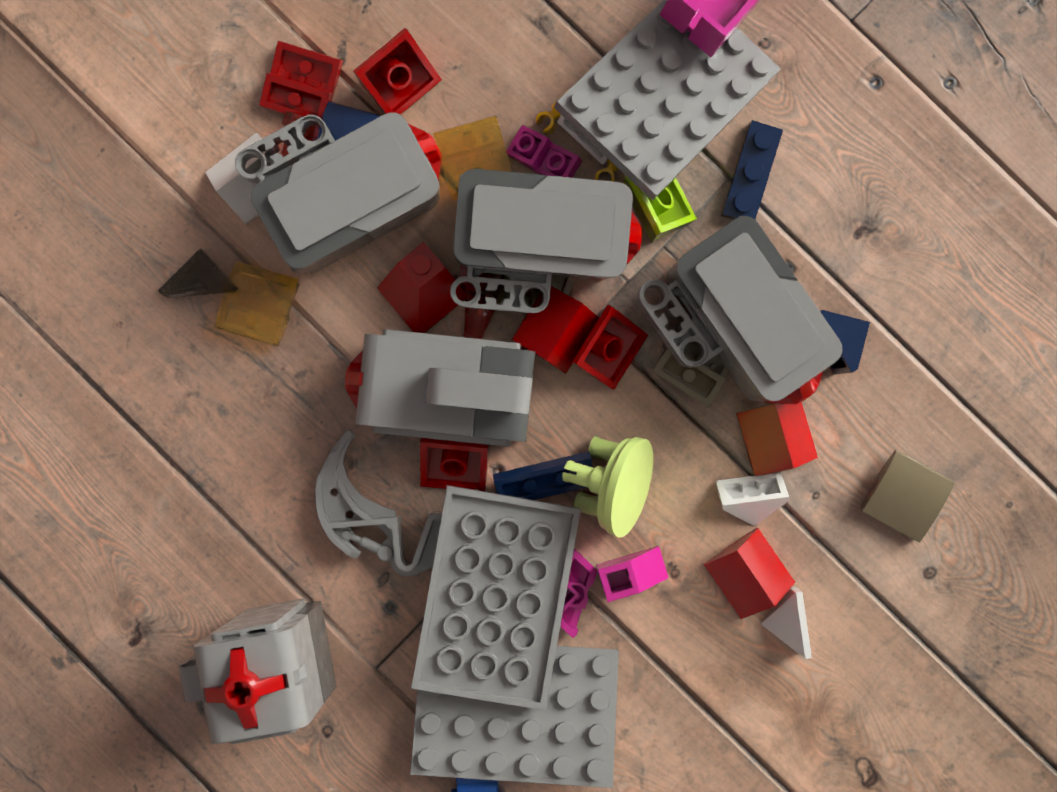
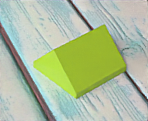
[623,176,697,243]

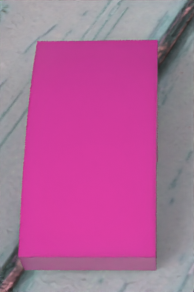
[505,125,582,178]

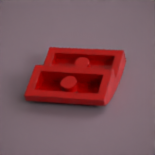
[259,41,343,119]

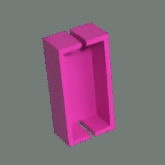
[659,0,761,58]

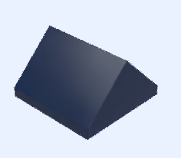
[820,310,870,375]

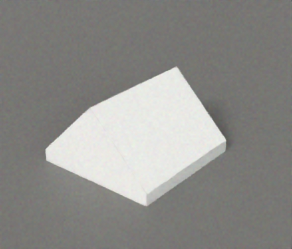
[205,132,274,224]

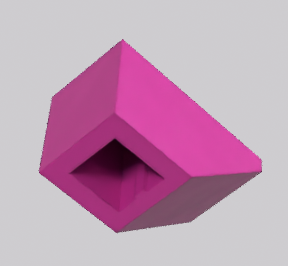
[596,546,669,602]

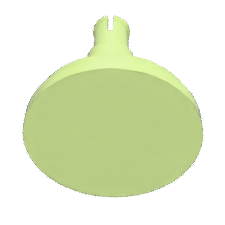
[562,436,653,538]

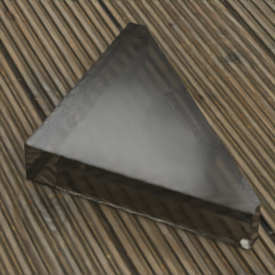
[158,248,238,298]

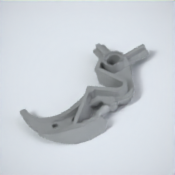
[315,430,479,577]

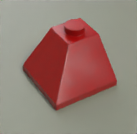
[377,242,469,333]

